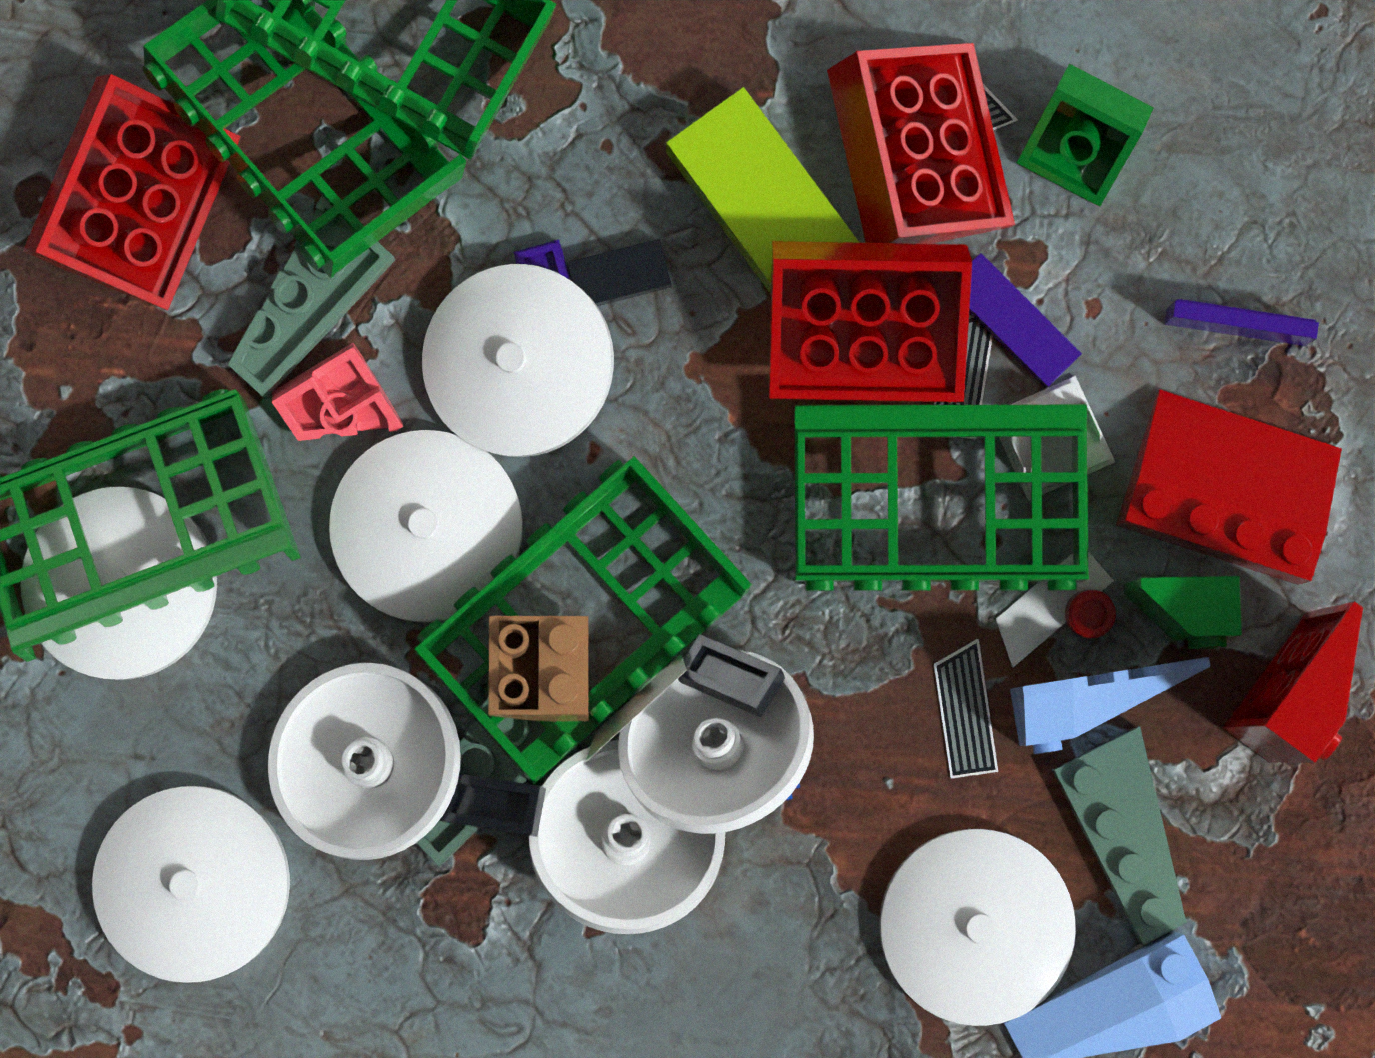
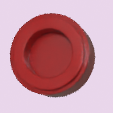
[1065,590,1116,638]

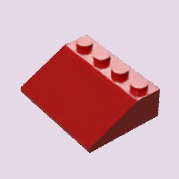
[827,43,1015,244]
[23,74,241,311]
[769,241,972,402]
[1116,389,1342,585]
[1222,601,1363,763]

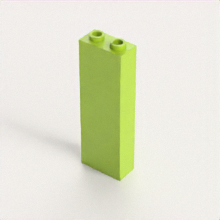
[666,87,860,294]

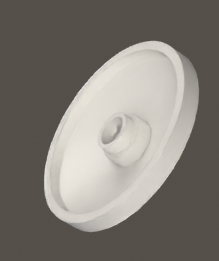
[422,264,614,457]
[329,430,523,623]
[21,487,217,680]
[618,650,814,834]
[268,663,461,860]
[529,740,725,934]
[92,786,290,983]
[879,829,1075,1026]

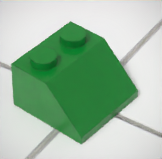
[1016,64,1154,207]
[1124,576,1242,650]

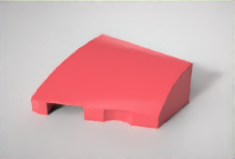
[271,342,403,441]

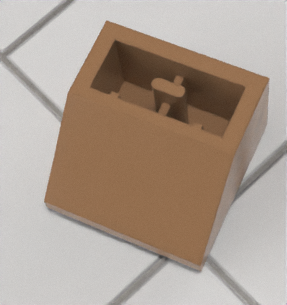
[488,616,588,721]

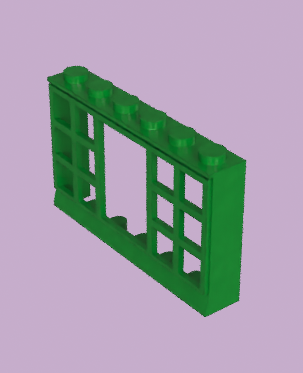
[142,0,466,278]
[216,0,557,160]
[0,389,301,662]
[794,404,1089,592]
[415,456,752,785]

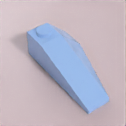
[1010,657,1210,754]
[1003,931,1221,1058]

